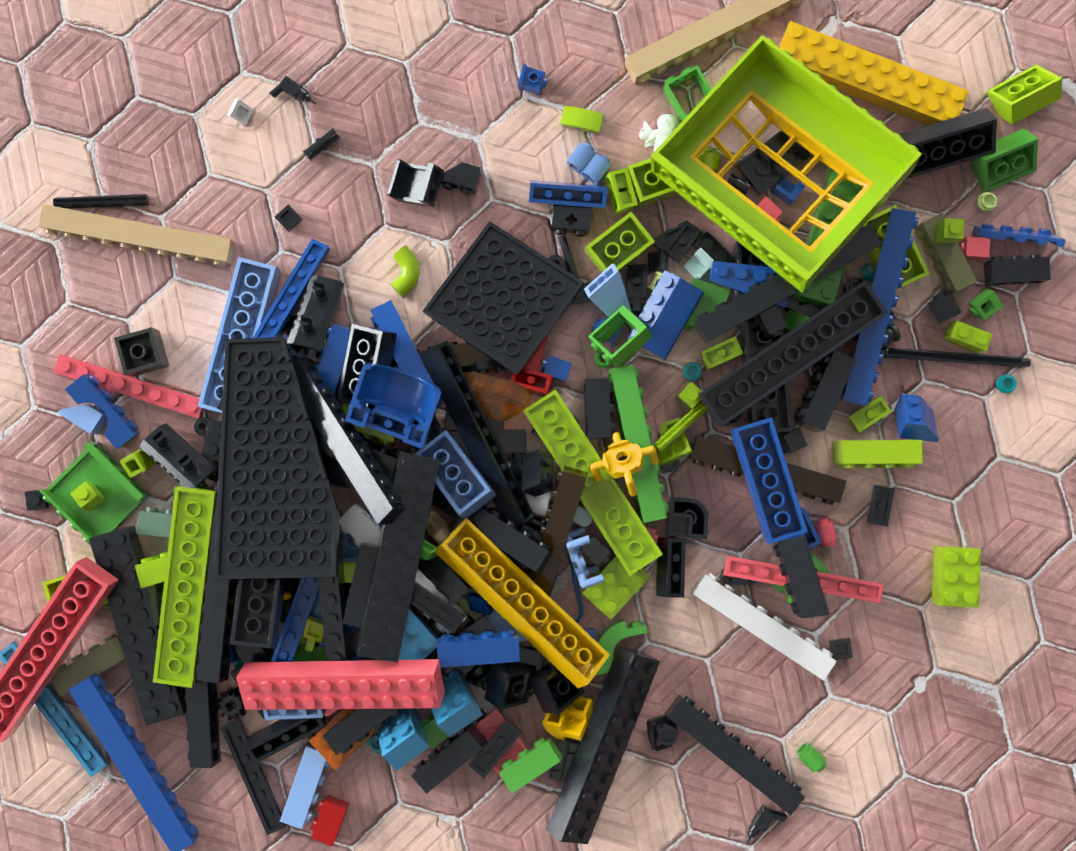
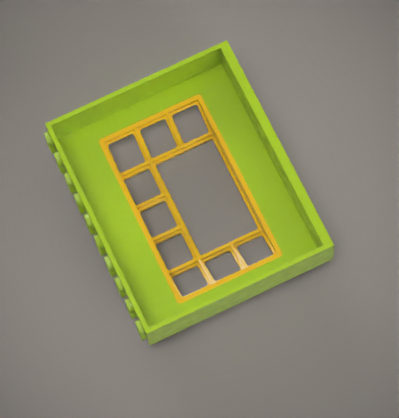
[651,35,922,293]

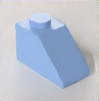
[58,404,108,434]

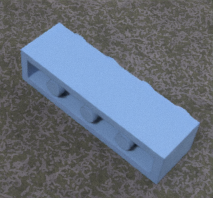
[280,742,330,829]

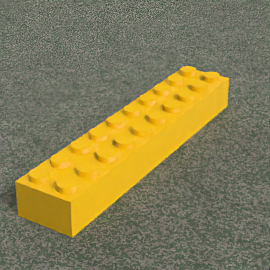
[779,21,969,125]
[434,518,610,688]

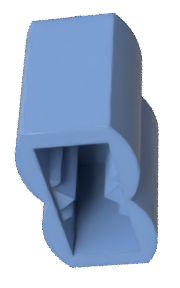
[566,142,611,185]

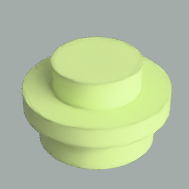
[977,192,997,211]

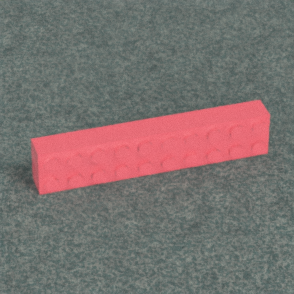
[0,557,119,742]
[236,659,445,710]

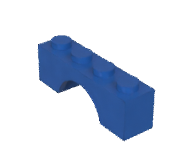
[65,374,140,449]

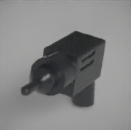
[268,76,316,104]
[745,805,788,844]

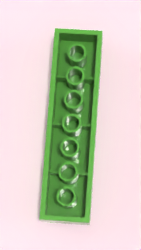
[792,167,864,309]
[608,364,669,523]

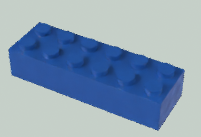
[730,417,808,544]

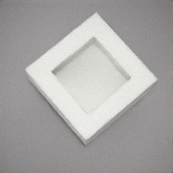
[227,99,254,126]

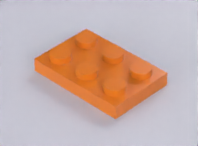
[309,709,376,770]

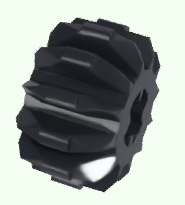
[217,687,247,721]

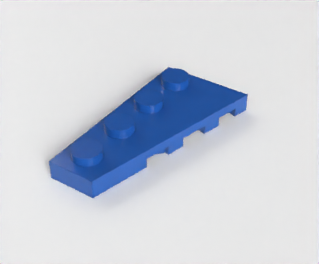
[973,223,1066,247]
[709,261,787,309]

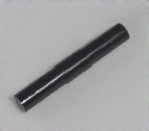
[558,235,580,279]

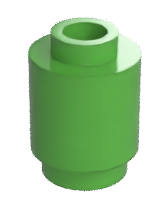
[797,742,826,772]

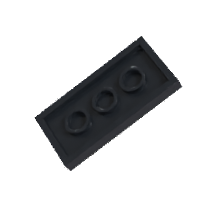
[736,131,813,196]

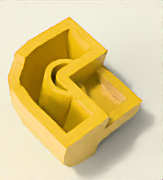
[542,697,593,741]

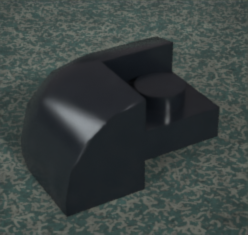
[667,497,709,539]

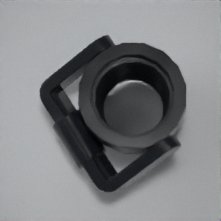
[464,664,493,690]
[647,715,679,751]

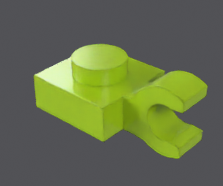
[303,616,324,653]

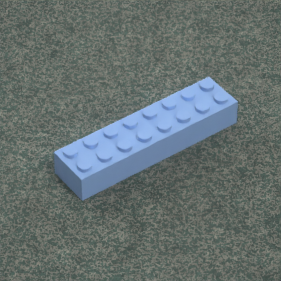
[198,257,281,413]

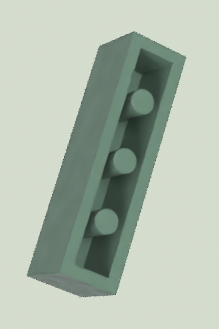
[136,507,173,538]

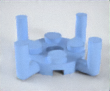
[566,527,604,589]

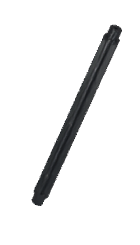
[880,347,1031,368]

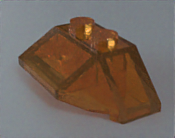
[464,372,533,422]

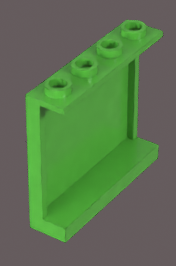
[40,441,150,544]

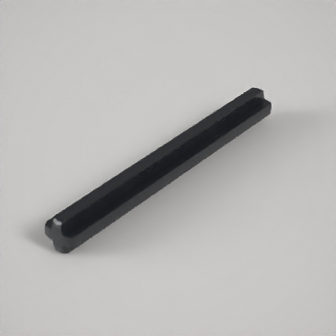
[53,194,149,208]

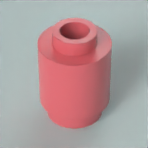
[814,518,837,547]

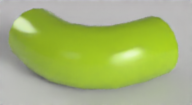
[391,245,420,298]

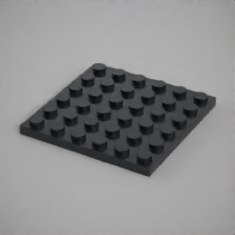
[423,221,584,377]

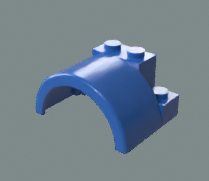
[345,363,441,449]

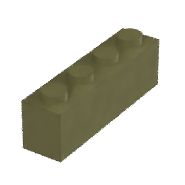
[916,213,977,293]
[51,634,125,697]

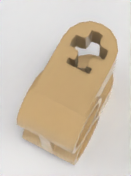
[426,505,453,545]

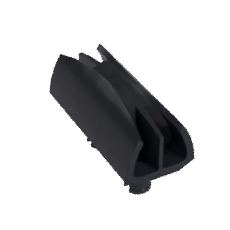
[287,276,345,358]
[139,423,219,489]

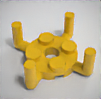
[590,432,659,496]

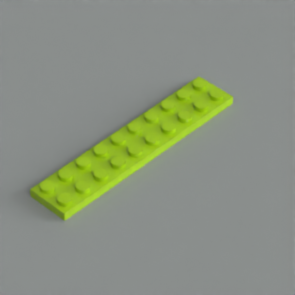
[523,389,663,576]
[153,486,216,688]

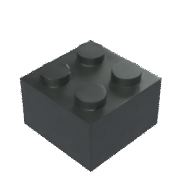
[114,327,170,377]

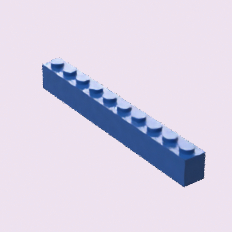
[843,208,919,406]
[68,672,198,851]

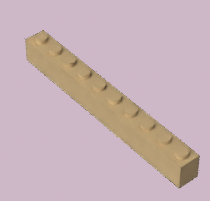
[625,0,803,84]
[38,204,236,267]

